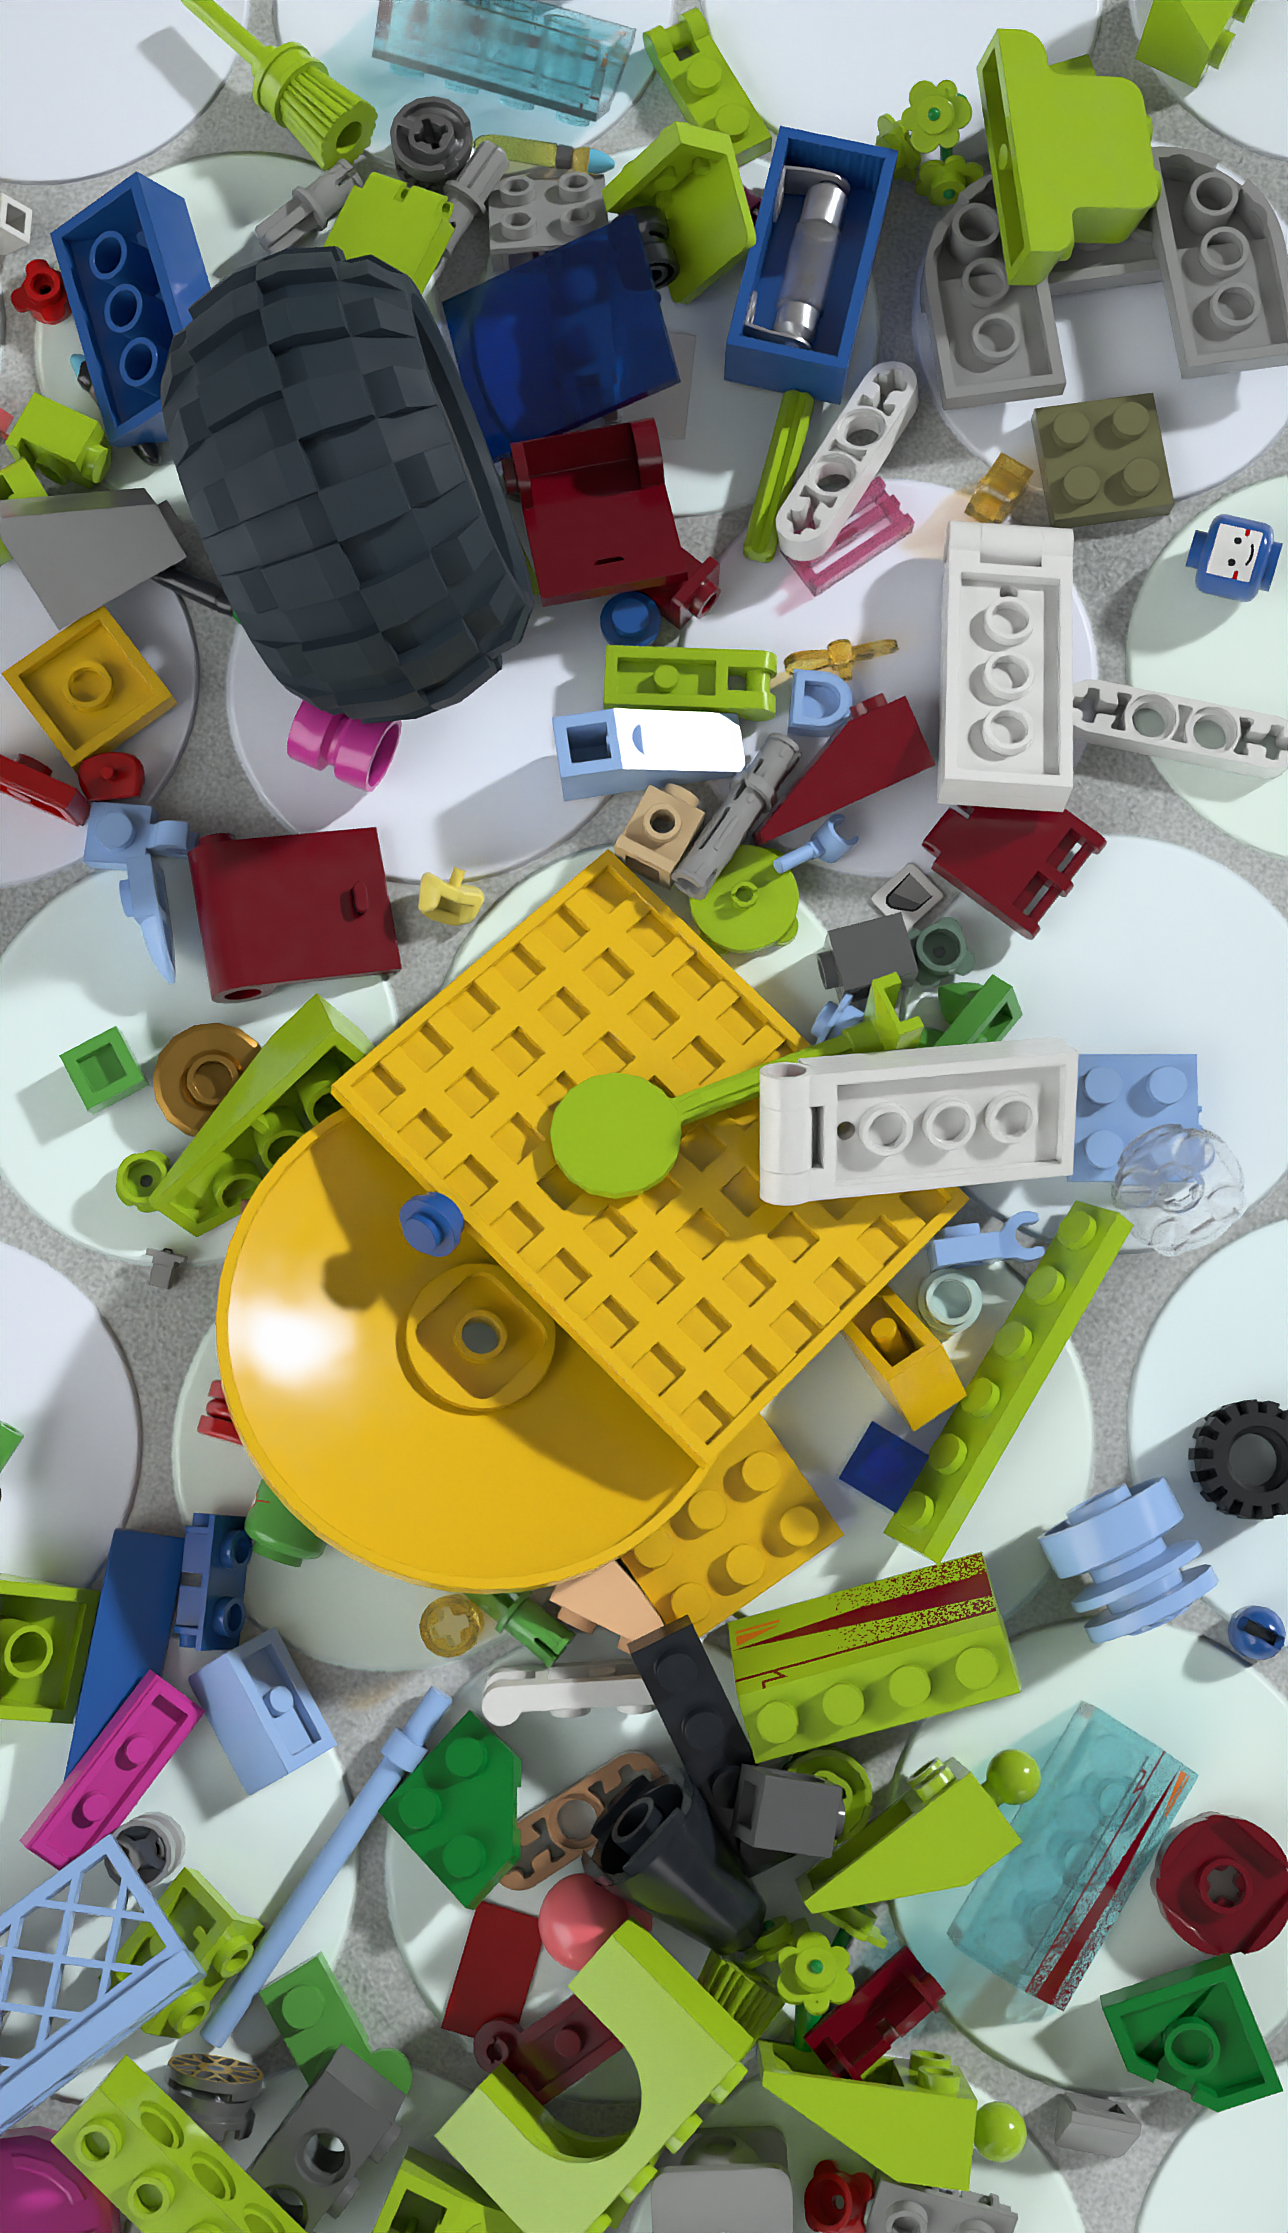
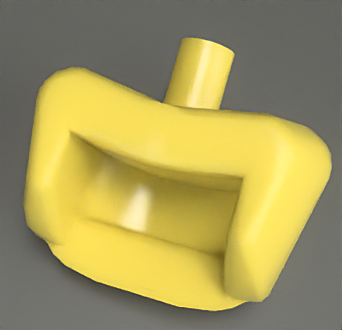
[418,867,485,926]

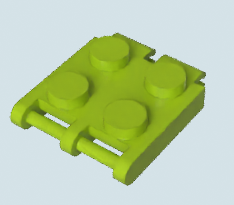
[323,172,455,295]

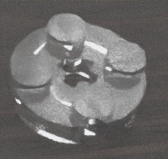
[1111,1124,1247,1256]

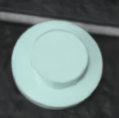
[917,1268,982,1334]

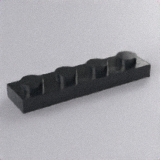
[627,1614,798,1878]

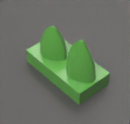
[918,974,1023,1048]

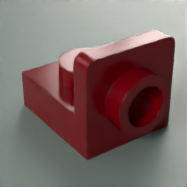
[633,547,721,630]

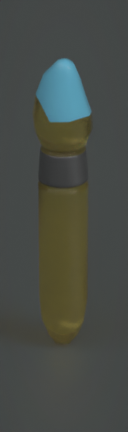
[473,134,615,175]

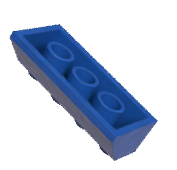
[50,171,211,448]

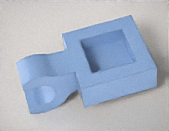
[83,801,199,871]
[926,1211,1045,1273]

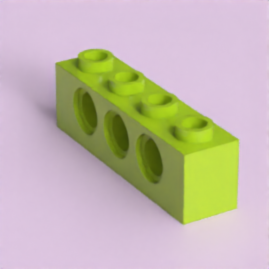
[50,2054,307,2233]

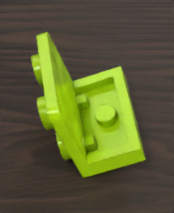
[601,121,756,305]

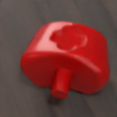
[78,752,145,802]

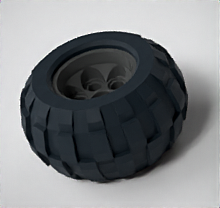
[160,246,534,724]

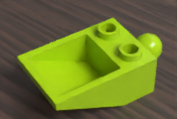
[795,1749,1041,1914]
[756,2038,1027,2192]

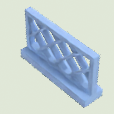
[0,1834,207,2136]

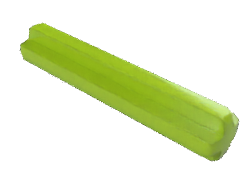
[743,389,814,563]

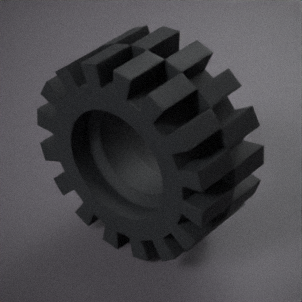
[1188,1399,1288,1520]

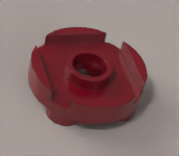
[1150,1811,1288,1956]

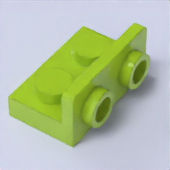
[98,1867,265,2039]

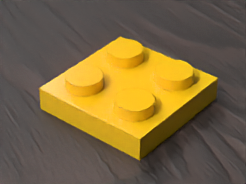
[1,605,177,775]

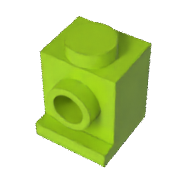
[5,392,113,490]

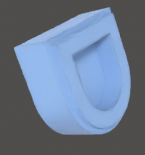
[787,669,853,737]

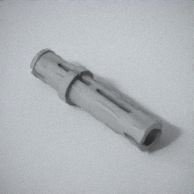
[671,733,802,900]

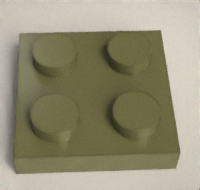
[1031,393,1175,528]

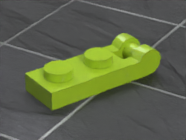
[642,7,772,167]
[603,645,777,722]

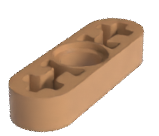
[499,1750,663,1891]

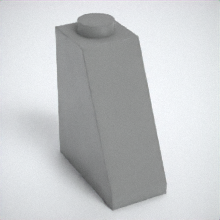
[0,488,187,630]

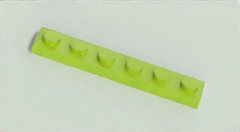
[883,1200,1134,1565]

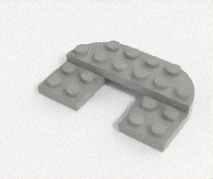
[920,146,1288,411]

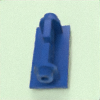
[174,1513,253,1651]

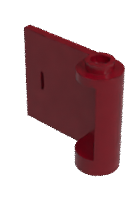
[500,417,688,607]
[187,827,402,1004]

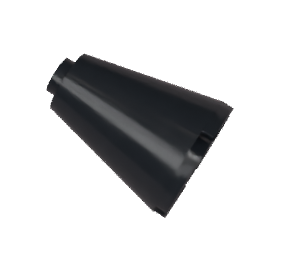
[581,1764,767,1955]

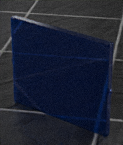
[442,213,681,464]

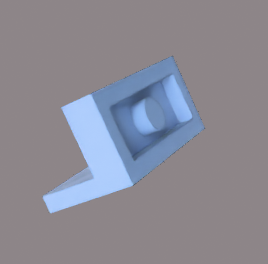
[188,1627,337,1795]

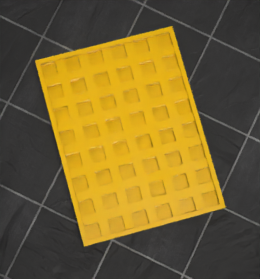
[331,849,970,1469]

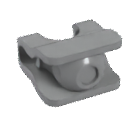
[651,2125,793,2233]

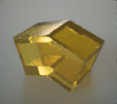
[964,452,1034,524]

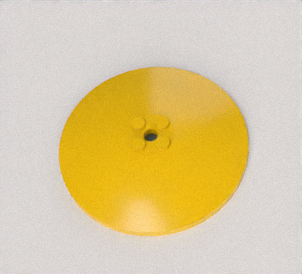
[216,1107,720,1594]

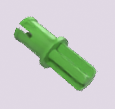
[463,1590,576,1668]

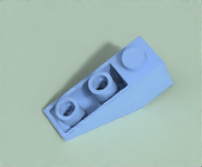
[552,708,746,801]

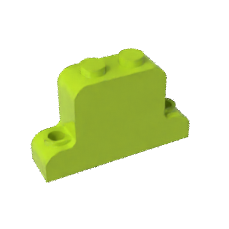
[976,28,1162,286]

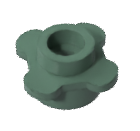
[908,917,975,988]

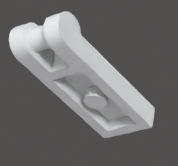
[481,1659,656,1726]

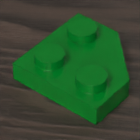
[378,1710,522,1910]
[1100,1952,1284,2113]

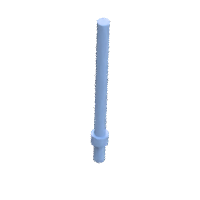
[200,1686,453,2048]

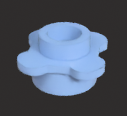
[810,992,864,1045]

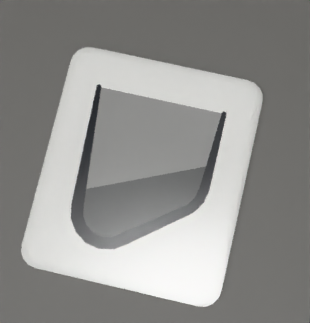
[871,863,943,930]

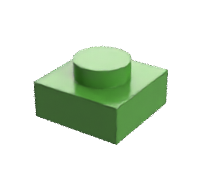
[59,1026,150,1115]

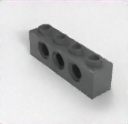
[245,2043,406,2233]

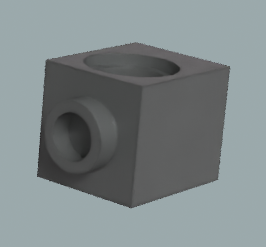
[816,912,919,1003]
[730,1764,845,1859]

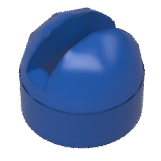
[1228,1605,1286,1660]

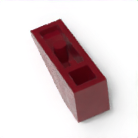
[751,693,936,846]

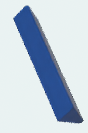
[63,1528,185,1806]

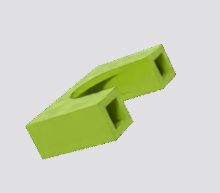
[435,1915,754,2233]

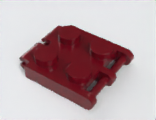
[921,805,1107,940]

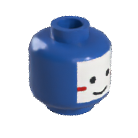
[1185,514,1283,602]

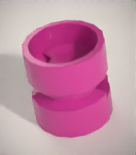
[287,700,402,793]

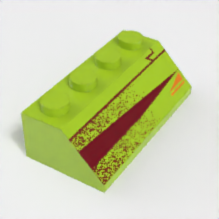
[728,1551,1022,1764]

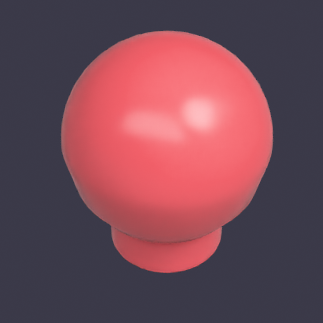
[538,1873,653,1972]

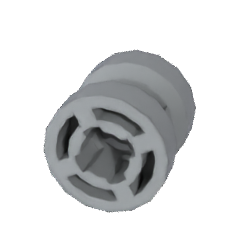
[104,1812,185,1888]

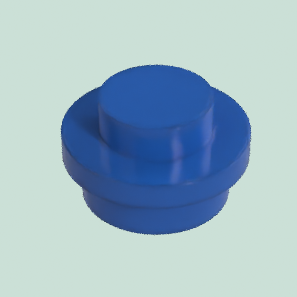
[600,591,661,646]
[399,1192,464,1257]

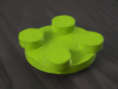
[689,845,799,956]

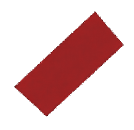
[441,1901,542,2039]

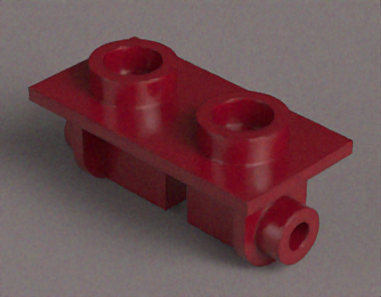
[803,1944,946,2081]

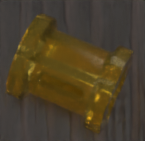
[419,1594,485,1658]

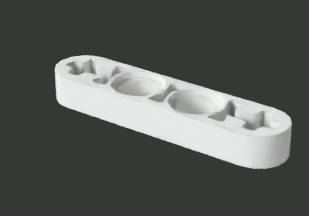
[776,361,919,561]
[1073,679,1288,778]

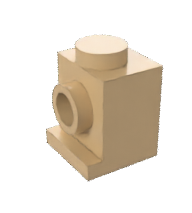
[614,783,705,890]

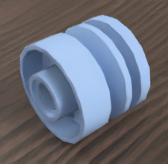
[1037,1476,1219,1644]

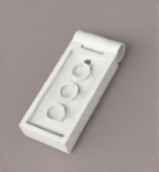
[937,520,1074,812]
[760,1036,1079,1206]

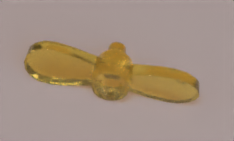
[783,639,899,682]

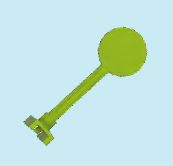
[550,972,924,1199]

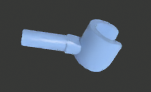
[773,814,859,874]

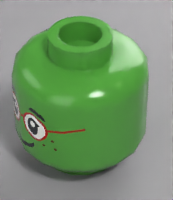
[244,1478,327,1567]

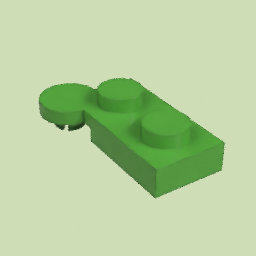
[258,1951,413,2096]

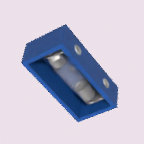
[724,126,898,405]

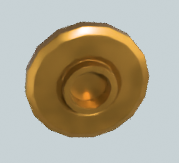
[153,1023,262,1137]

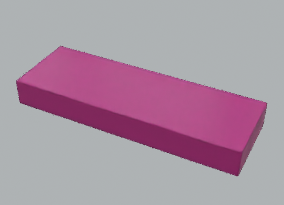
[19,1669,206,1871]

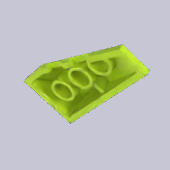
[148,993,375,1238]

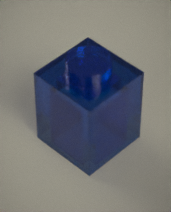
[833,1421,930,1514]

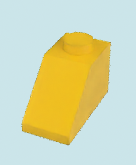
[840,1284,967,1432]

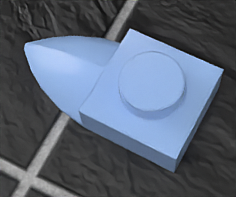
[119,854,176,984]

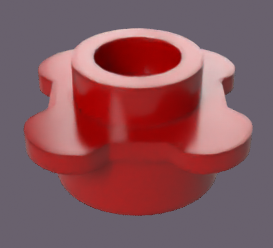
[11,259,72,325]
[804,2159,875,2233]

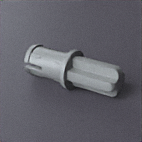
[442,140,509,258]
[255,158,364,255]

